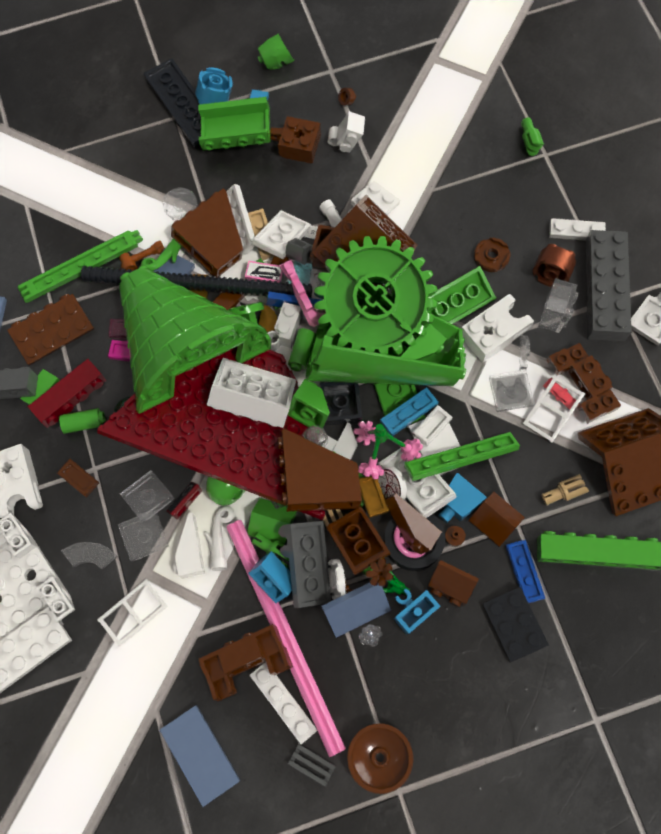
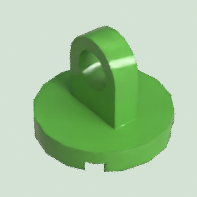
[228,302,264,324]

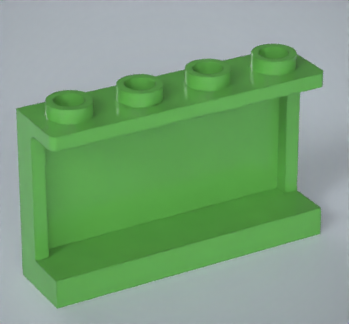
[198,97,270,150]

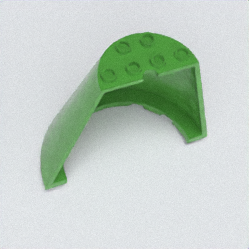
[305,286,466,386]

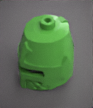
[258,34,294,70]

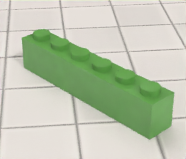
[537,531,661,570]

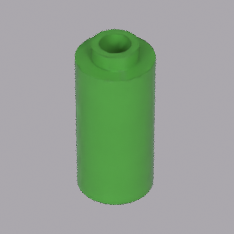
[288,328,316,372]
[59,408,106,434]

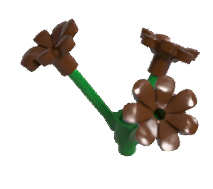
[345,542,410,596]

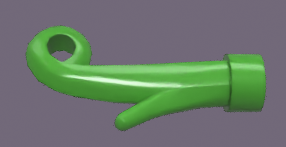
[141,239,181,271]

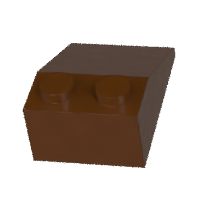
[326,507,391,575]

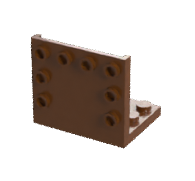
[312,195,417,286]
[577,408,661,516]

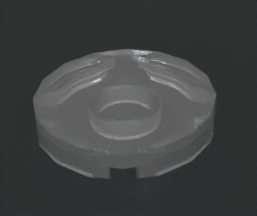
[162,188,198,221]

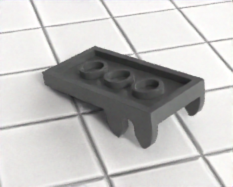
[278,521,331,608]

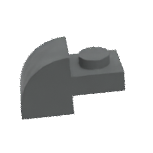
[286,238,313,265]

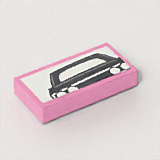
[245,261,284,283]

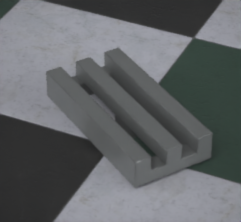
[288,744,336,786]

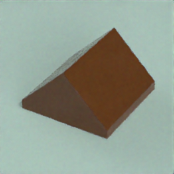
[469,492,525,547]

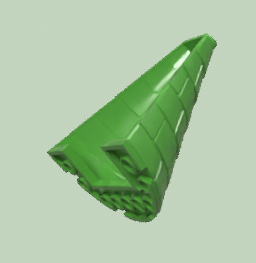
[119,266,271,414]

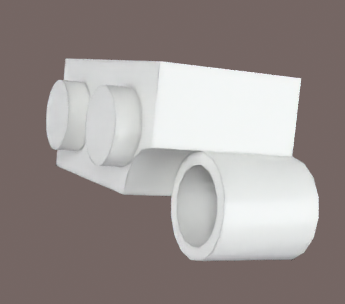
[328,111,365,153]
[267,302,303,350]

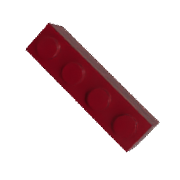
[27,359,107,428]

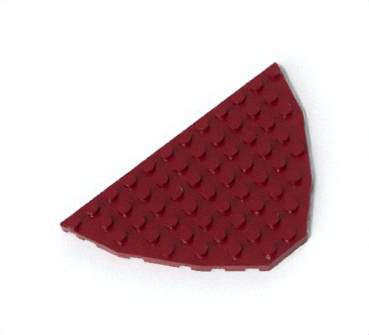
[97,347,325,520]

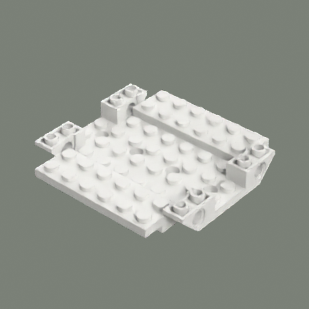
[0,513,75,693]

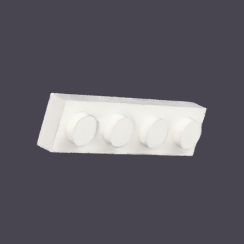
[226,184,255,254]
[250,662,317,744]

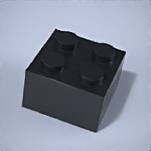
[319,382,362,426]

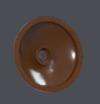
[348,724,413,794]

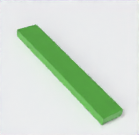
[404,432,520,481]

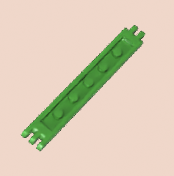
[18,230,143,303]

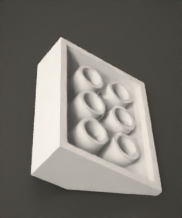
[207,358,296,428]

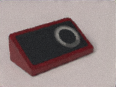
[167,482,202,520]

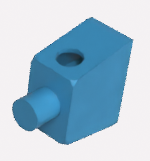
[438,473,487,523]

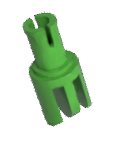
[521,118,544,156]
[252,533,289,569]

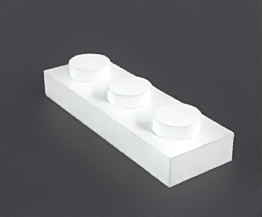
[549,218,605,240]

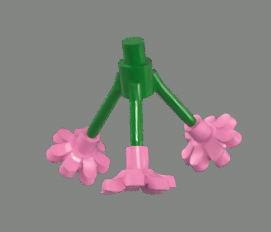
[353,421,423,479]

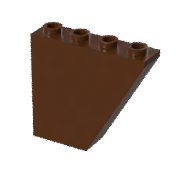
[171,188,243,278]
[278,429,362,512]

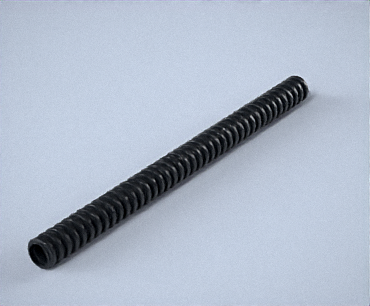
[81,265,312,298]

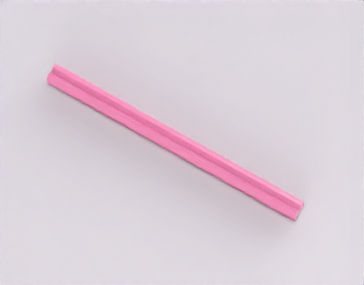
[226,520,346,757]

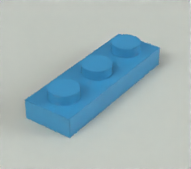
[380,387,438,436]

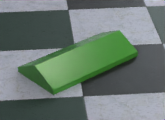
[426,266,496,324]

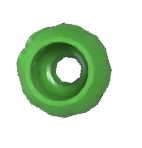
[206,477,245,506]

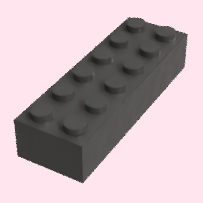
[585,230,632,341]

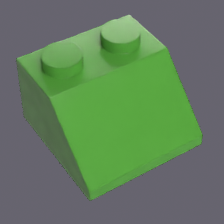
[288,379,330,434]

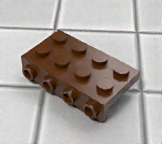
[7,294,94,366]

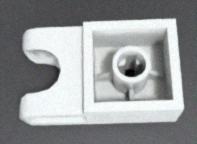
[461,294,534,363]
[0,444,43,519]

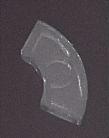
[62,542,118,569]

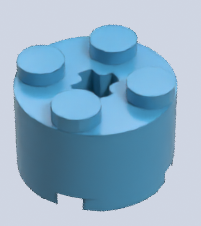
[195,67,233,105]

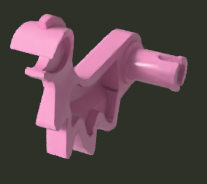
[279,260,326,327]

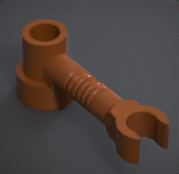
[119,241,165,271]

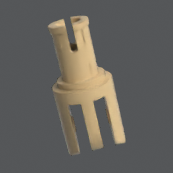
[541,474,589,506]

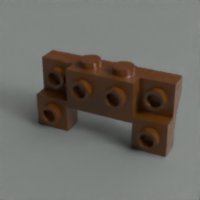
[547,343,621,424]
[199,624,293,702]

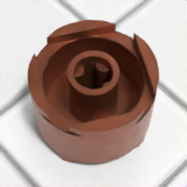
[533,244,576,287]

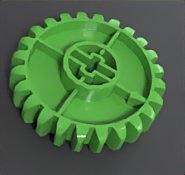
[314,236,438,356]

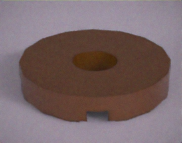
[474,238,511,272]

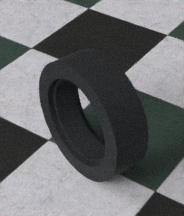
[384,514,445,571]

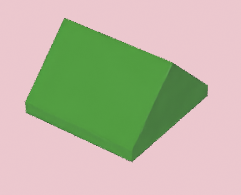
[248,498,297,545]

